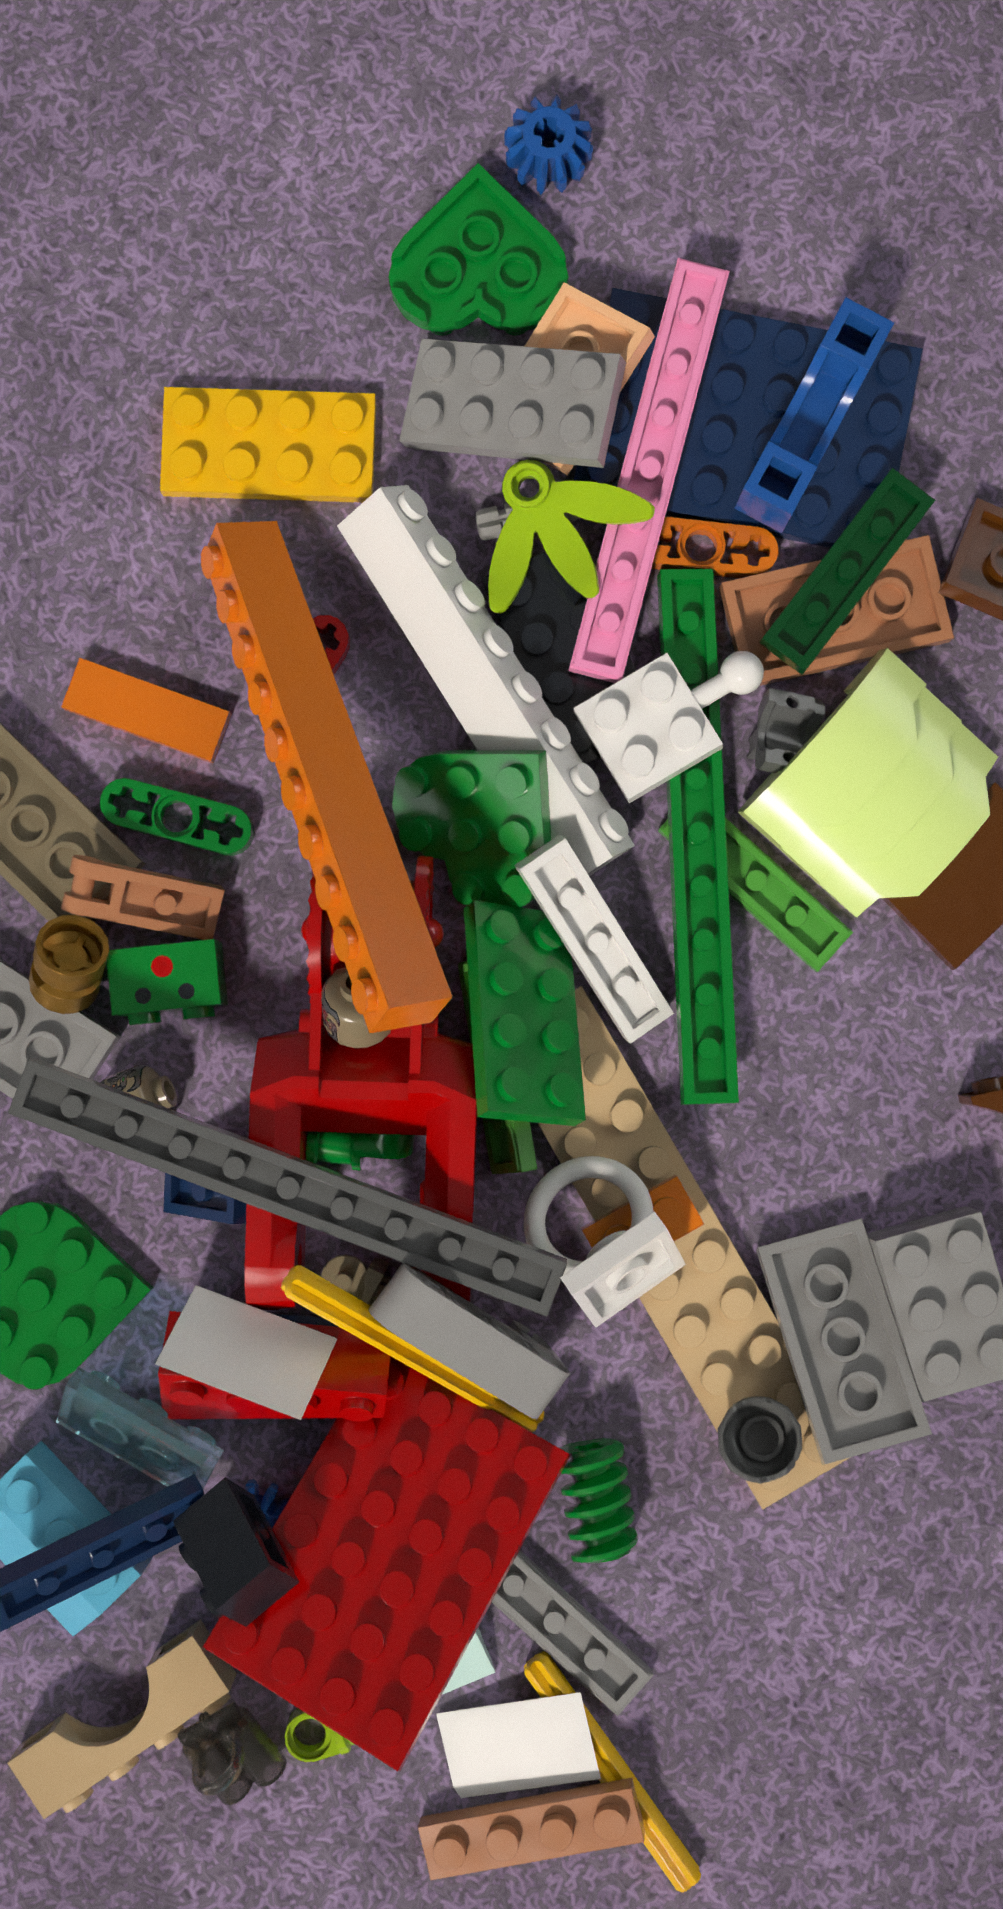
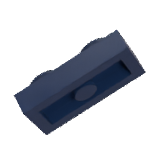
[163,1173,247,1224]

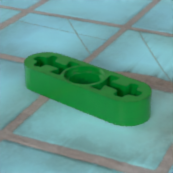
[100,778,254,856]

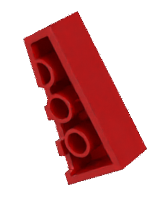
[158,1311,391,1422]

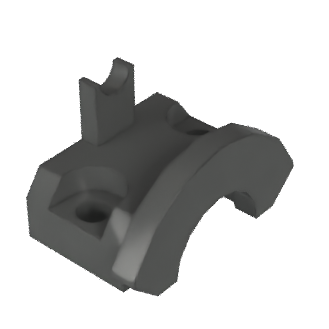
[747,688,825,773]

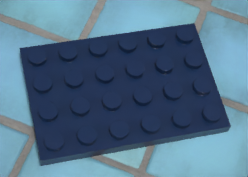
[574,288,923,548]

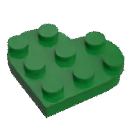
[388,163,569,336]
[392,750,551,907]
[0,1200,154,1390]

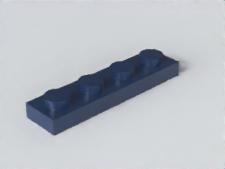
[0,1474,204,1632]

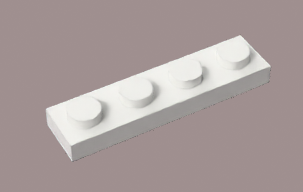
[514,835,674,1044]

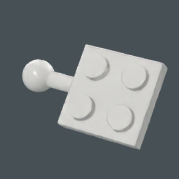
[574,651,764,803]

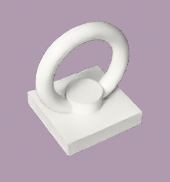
[524,1156,686,1328]

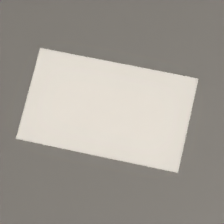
[155,1285,337,1420]
[436,1692,601,1798]

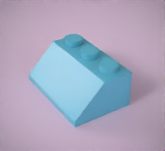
[0,1441,153,1636]

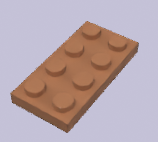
[719,535,954,686]

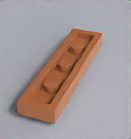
[418,1778,645,1880]

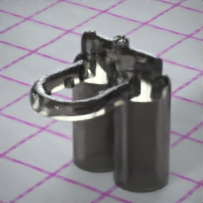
[177,1702,287,1805]

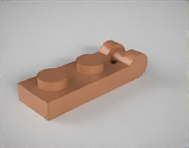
[61,855,225,940]

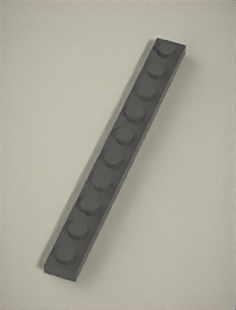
[8,1058,567,1317]

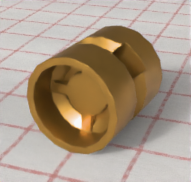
[29,915,109,1014]

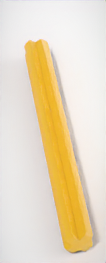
[281,1265,544,1433]

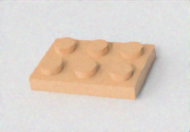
[524,282,655,476]

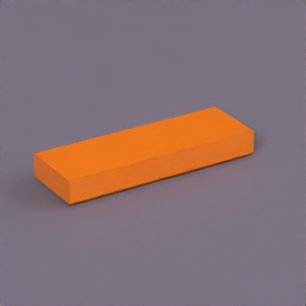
[61,658,232,764]

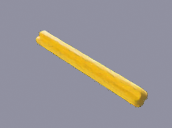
[524,1651,701,1892]

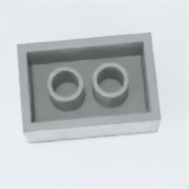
[867,1206,1003,1402]

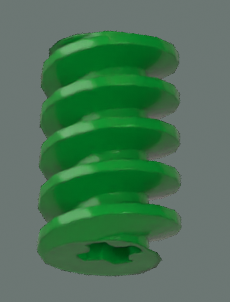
[559,1438,638,1563]

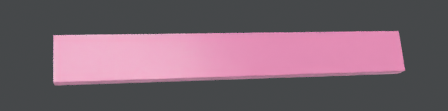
[569,258,730,683]

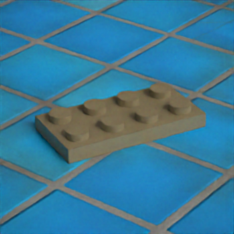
[0,722,146,921]

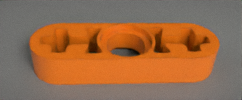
[651,517,778,578]

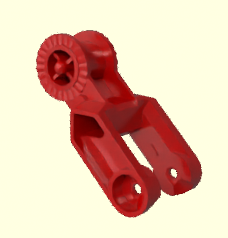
[244,856,477,1310]

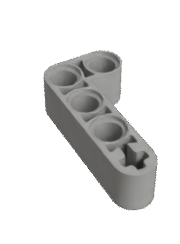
[369,1263,571,1420]

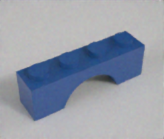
[734,297,895,533]

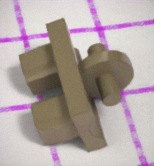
[321,1254,391,1306]

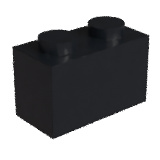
[173,1477,299,1627]

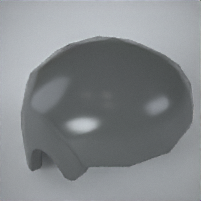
[717,1396,803,1484]

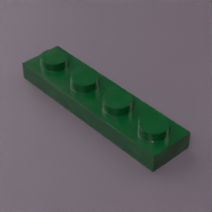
[759,468,936,675]

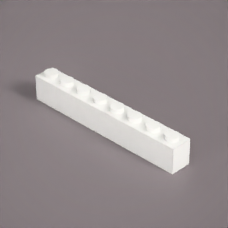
[337,485,635,876]

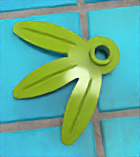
[488,459,655,613]

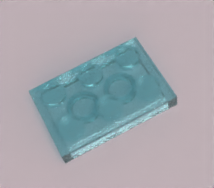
[56,1366,224,1491]

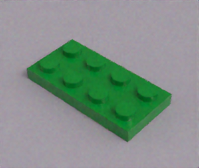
[464,900,586,1126]

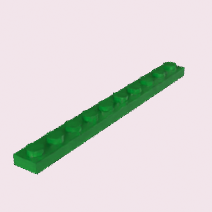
[657,569,739,1105]

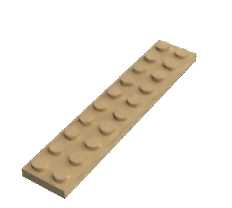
[538,986,851,1510]

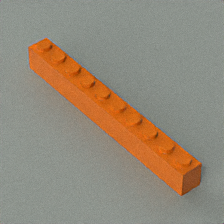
[201,521,453,1034]

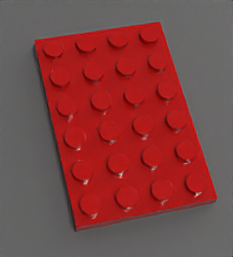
[203,1357,570,1772]

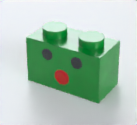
[107,939,228,1026]

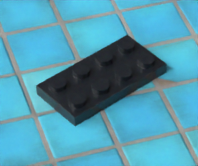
[482,552,636,765]

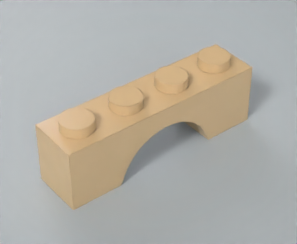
[7,1619,237,1819]

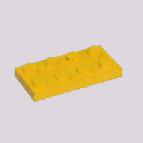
[160,387,376,503]

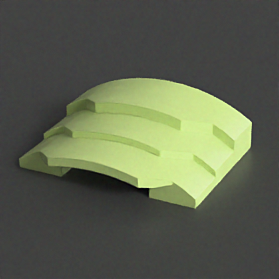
[738,648,998,917]

